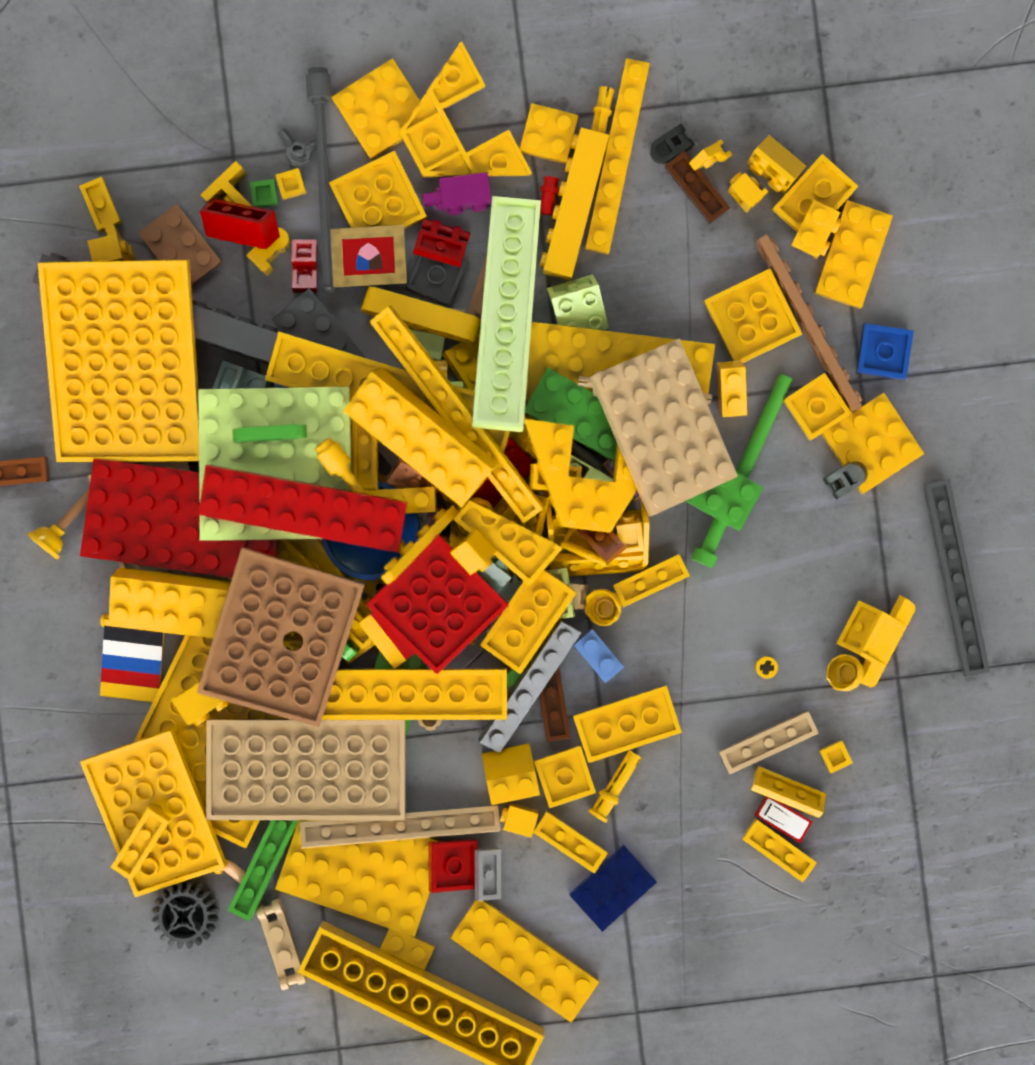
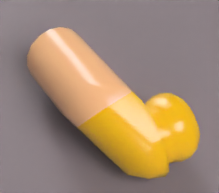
[214,859,246,884]

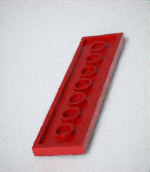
[198,464,408,553]

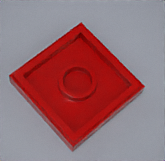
[428,838,478,893]

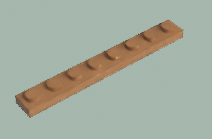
[755,234,862,412]

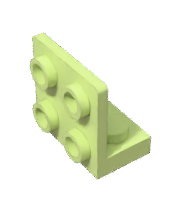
[546,274,609,330]

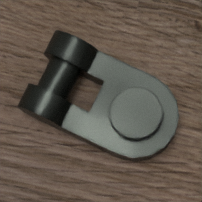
[650,124,695,164]
[823,461,868,499]

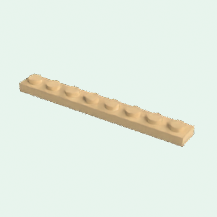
[300,805,500,848]

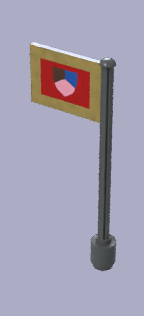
[306,67,407,293]

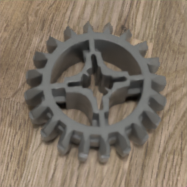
[152,881,219,949]

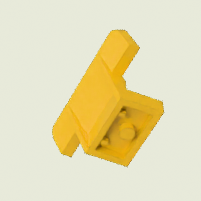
[836,595,915,687]

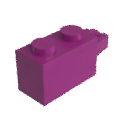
[422,172,492,215]

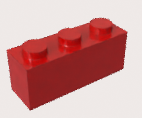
[200,199,280,249]

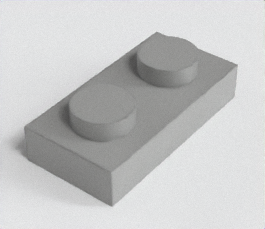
[475,848,501,901]

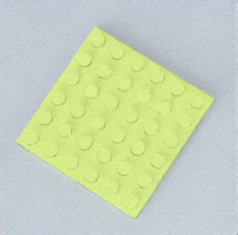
[198,387,352,541]

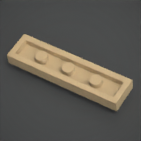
[718,710,819,775]

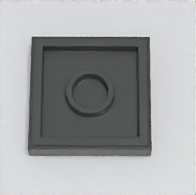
[405,255,469,307]

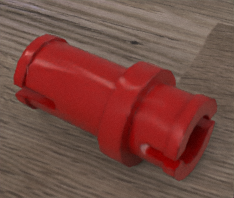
[540,176,560,216]

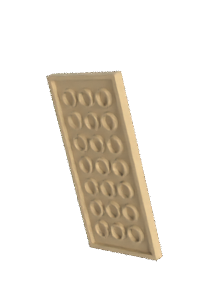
[206,719,406,820]

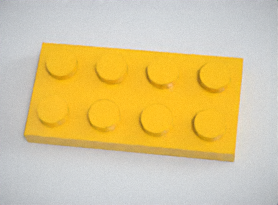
[814,200,893,309]
[480,569,578,674]
[573,685,682,763]

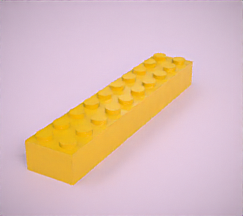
[298,921,544,1065]

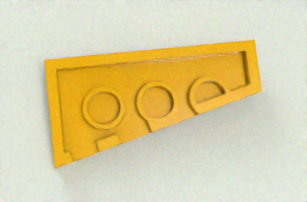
[454,500,563,586]

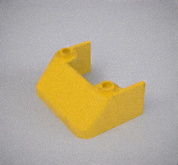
[546,497,649,576]

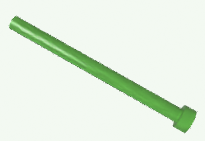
[690,374,792,569]

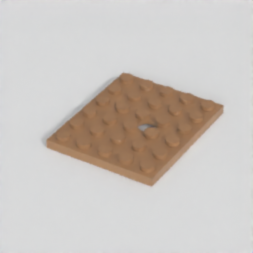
[197,547,364,727]

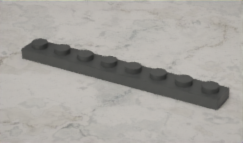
[923,479,990,677]

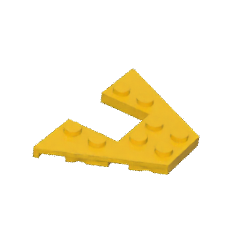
[399,41,532,177]
[524,419,637,533]

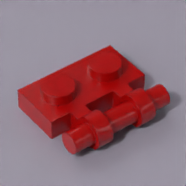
[413,219,471,267]

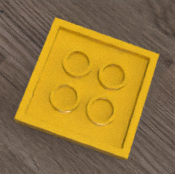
[332,58,420,161]
[329,151,427,229]
[703,268,802,363]
[822,393,924,494]

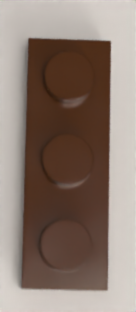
[665,150,730,224]
[539,667,571,742]

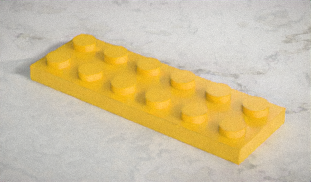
[450,900,599,1023]

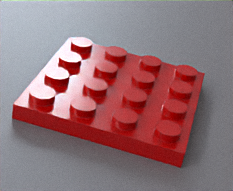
[366,534,509,674]

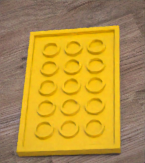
[80,728,227,897]
[275,820,443,937]

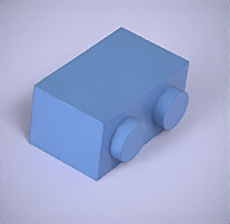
[573,628,624,683]

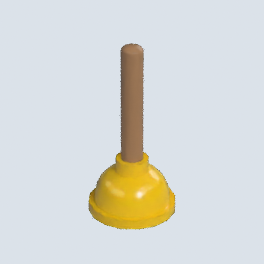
[26,488,89,560]

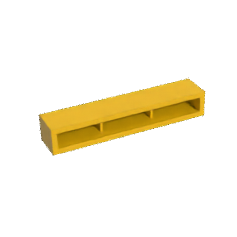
[540,127,609,281]

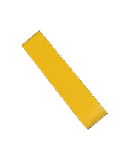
[361,286,481,344]

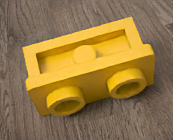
[791,200,842,259]

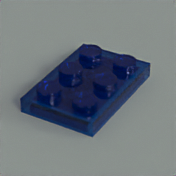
[569,844,657,932]

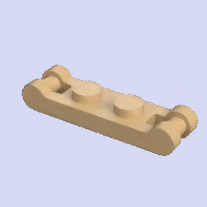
[256,898,307,991]

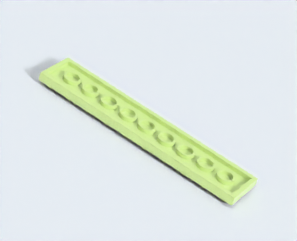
[472,196,541,432]

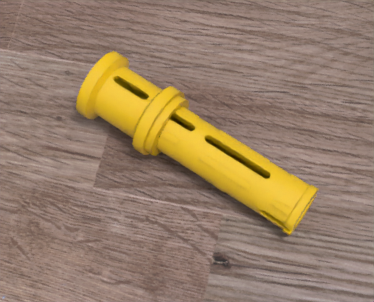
[588,750,642,823]

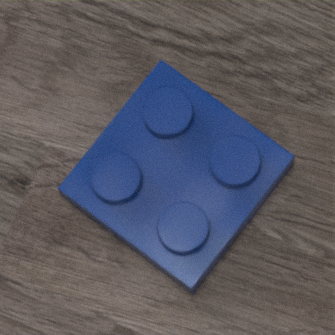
[856,323,914,380]

